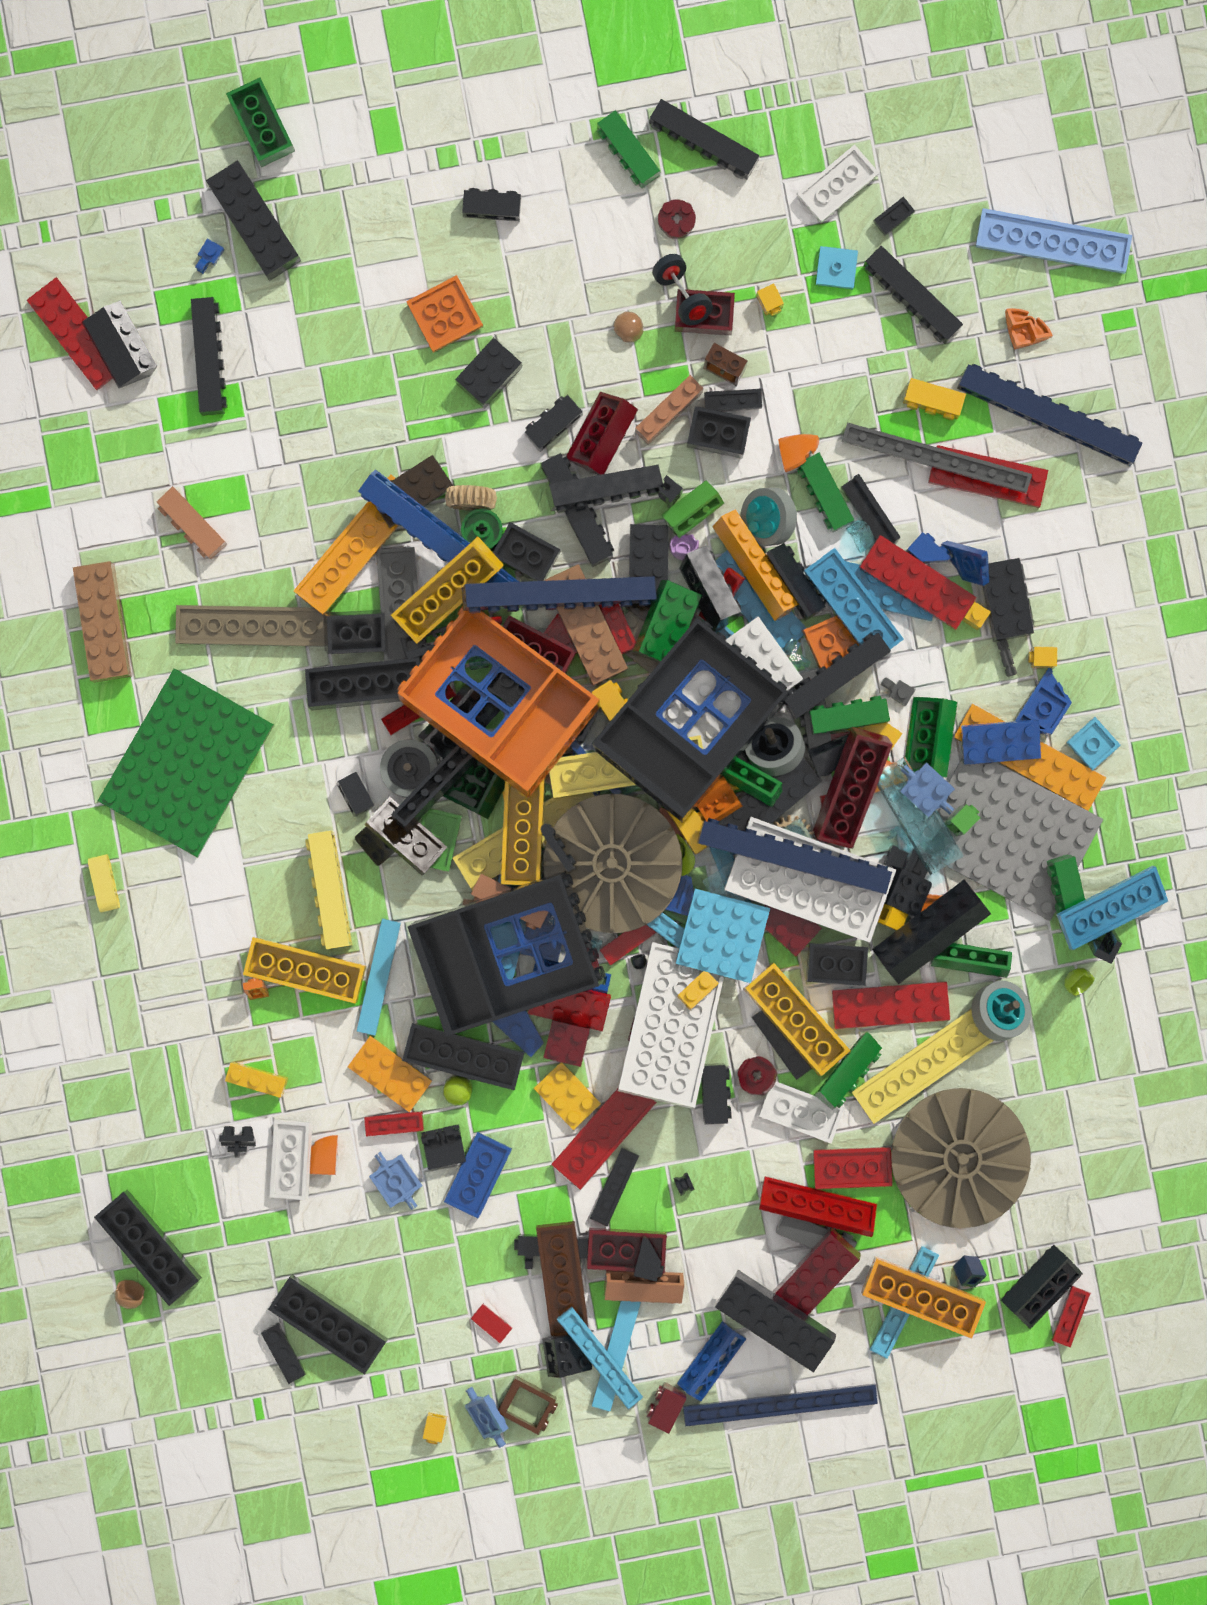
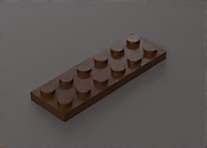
[536,1221,589,1337]

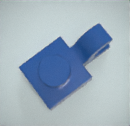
[195,238,224,274]

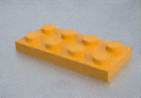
[348,1035,432,1112]

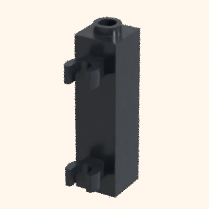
[514,1234,588,1269]

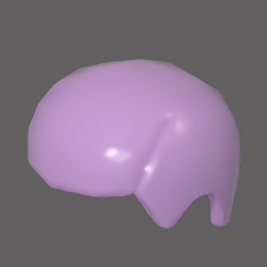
[669,534,699,561]

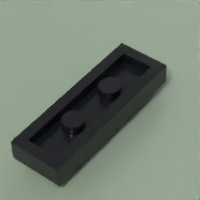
[704,389,762,411]
[261,1323,306,1384]

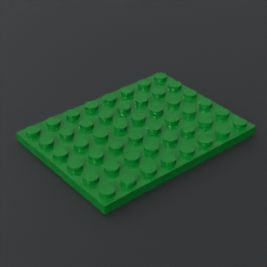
[98,668,274,858]

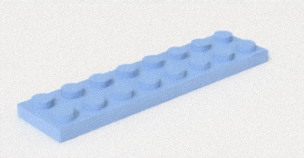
[975,208,1132,274]

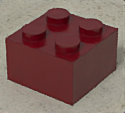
[543,1020,590,1067]
[646,1382,687,1434]

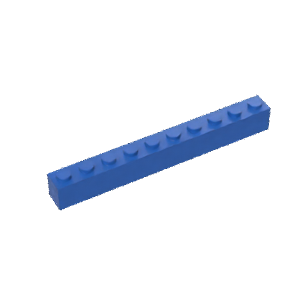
[358,469,519,583]

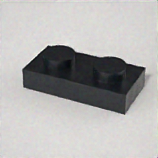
[873,196,915,236]

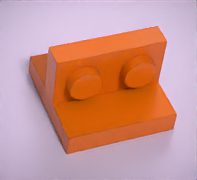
[697,776,742,821]

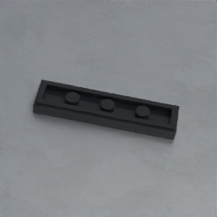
[751,1010,812,1080]
[590,1148,639,1226]

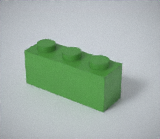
[661,480,724,538]
[943,804,981,836]

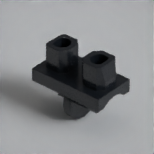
[219,1126,256,1158]

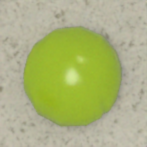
[1064,968,1095,996]
[443,1075,472,1106]

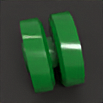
[461,508,504,551]

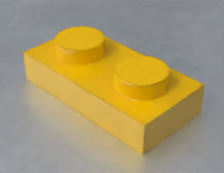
[677,971,719,1010]

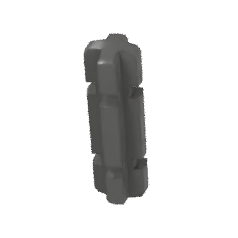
[997,639,1017,677]

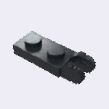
[541,823,577,873]

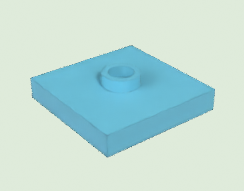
[816,246,858,289]
[1066,717,1121,771]

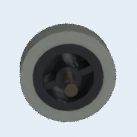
[745,717,805,776]
[380,739,438,798]

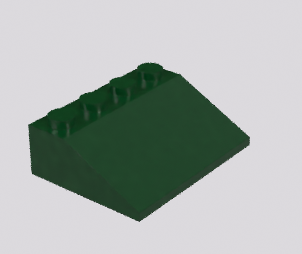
[442,760,505,819]

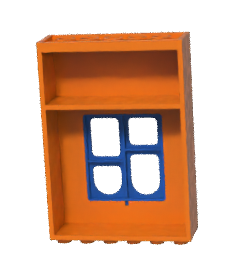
[397,606,600,798]

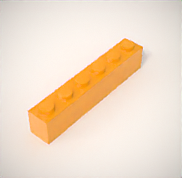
[712,509,798,621]

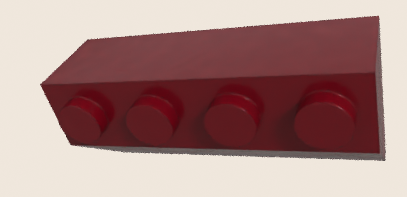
[566,392,638,475]
[503,615,577,674]

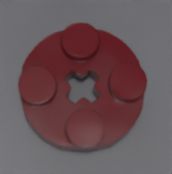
[658,199,696,239]
[738,1056,777,1096]

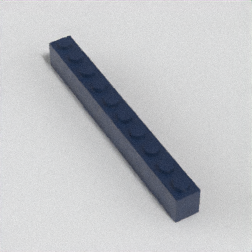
[957,364,1143,466]
[461,576,656,614]
[697,818,892,894]

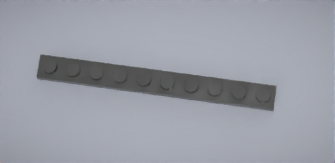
[842,422,1032,494]

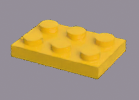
[534,1062,601,1130]

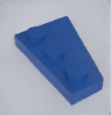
[492,1011,544,1057]

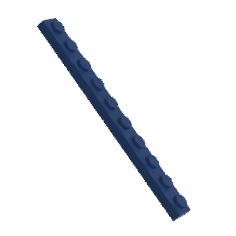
[683,1383,878,1427]

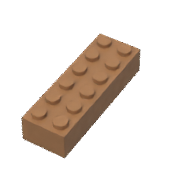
[72,561,132,683]
[544,564,628,686]

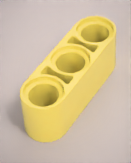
[88,854,120,912]

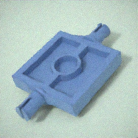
[900,762,955,817]
[369,1152,423,1210]
[464,1387,508,1448]

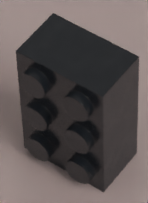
[455,337,522,409]
[687,406,751,459]
[493,522,561,581]
[324,610,385,654]
[806,943,868,986]
[701,1063,732,1125]

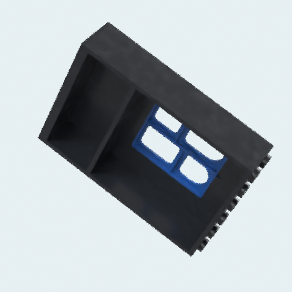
[592,618,788,823]
[407,870,606,1037]

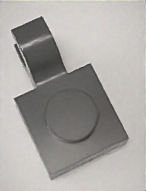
[880,677,916,706]

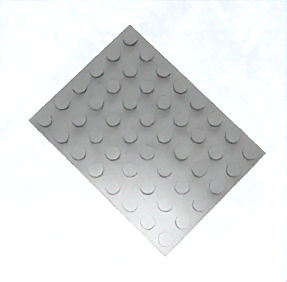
[914,756,1103,921]

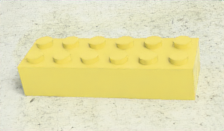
[305,831,352,949]

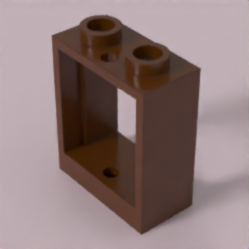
[703,343,748,387]
[498,1376,558,1435]

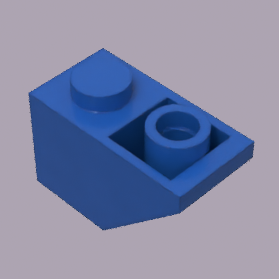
[906,532,951,564]

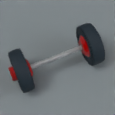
[652,254,713,325]

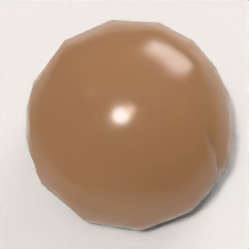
[614,311,644,342]
[115,1280,145,1309]

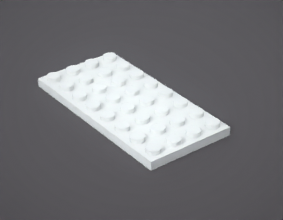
[662,617,803,749]
[724,817,896,942]
[618,942,724,1109]

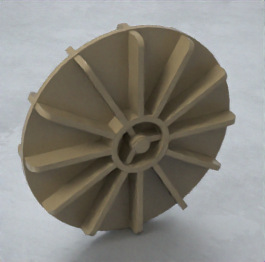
[543,794,682,933]
[891,1088,1031,1228]

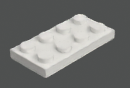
[797,144,879,223]
[759,1081,845,1143]
[270,1119,313,1200]

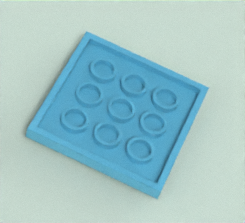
[675,889,770,983]

